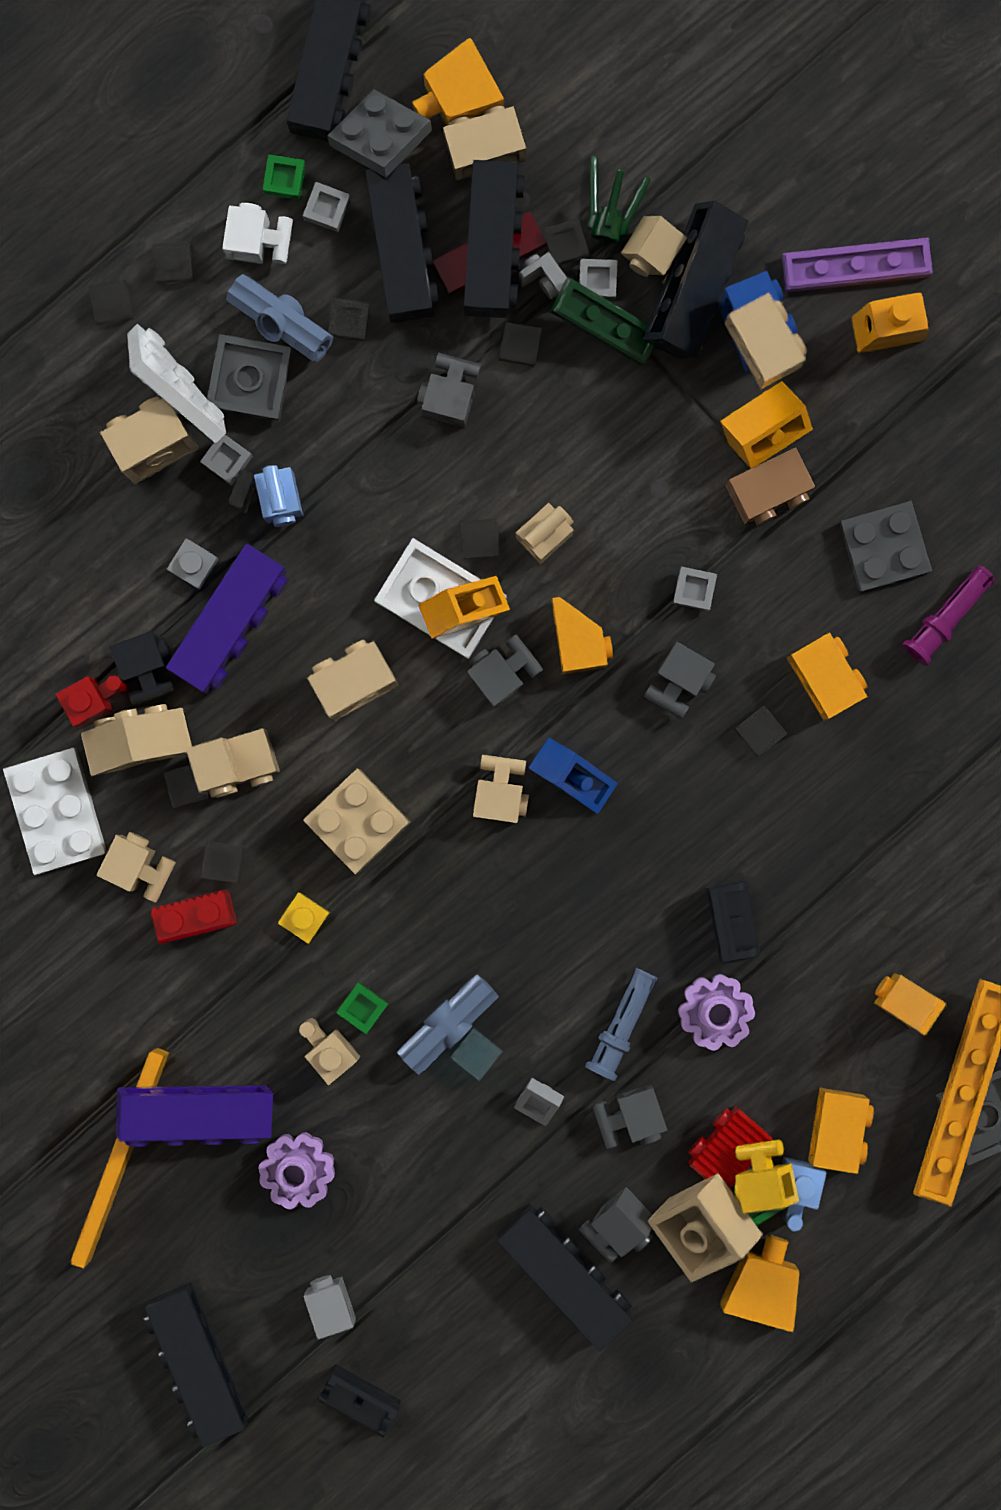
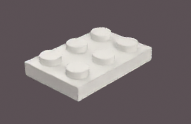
[374,538,507,659]
[3,748,107,875]

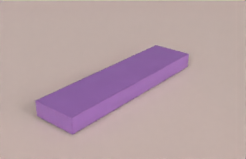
[782,238,933,292]

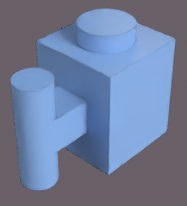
[254,466,303,527]
[782,1157,826,1231]

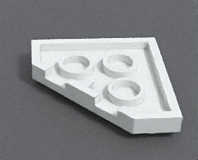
[127,324,226,443]

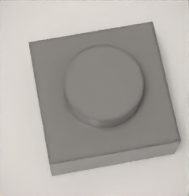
[303,182,351,232]
[579,259,617,300]
[200,435,253,486]
[167,538,219,590]
[673,566,717,611]
[514,1078,564,1126]

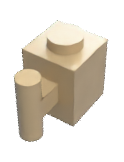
[621,216,687,284]
[516,503,574,564]
[473,755,529,823]
[96,832,176,902]
[300,1018,361,1085]

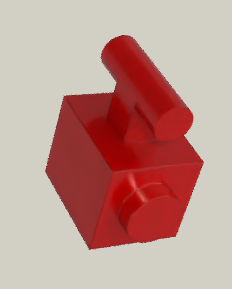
[55,676,129,729]

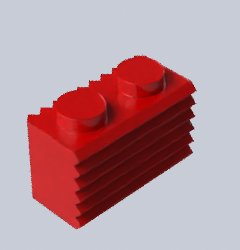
[151,889,237,944]
[688,1106,773,1189]

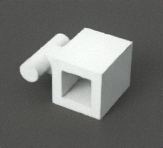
[222,203,293,264]

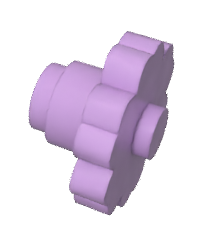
[678,974,755,1051]
[259,1132,335,1209]

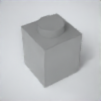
[304,1275,356,1339]

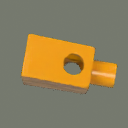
[412,38,504,126]
[851,293,929,353]
[720,1235,799,1332]

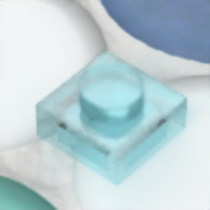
[450,1027,503,1081]

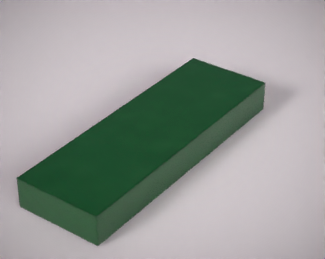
[550,278,654,366]

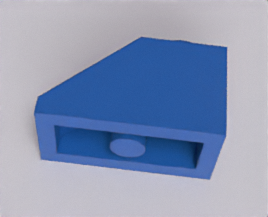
[529,737,618,814]

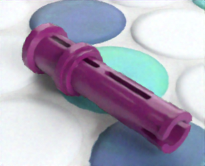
[902,565,996,666]

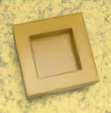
[278,892,330,944]

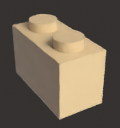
[443,106,526,180]
[725,293,806,389]

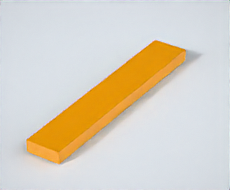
[913,979,1001,1207]
[71,1048,169,1268]

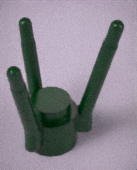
[587,155,650,244]

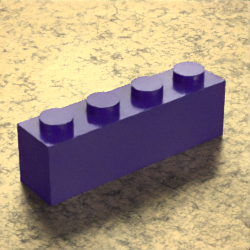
[166,543,288,694]
[115,1085,273,1147]

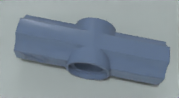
[226,274,333,363]
[397,974,499,1075]

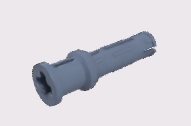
[585,968,658,1081]

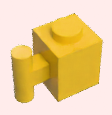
[735,1140,799,1213]

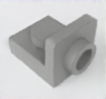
[518,252,567,299]

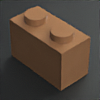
[725,447,815,526]

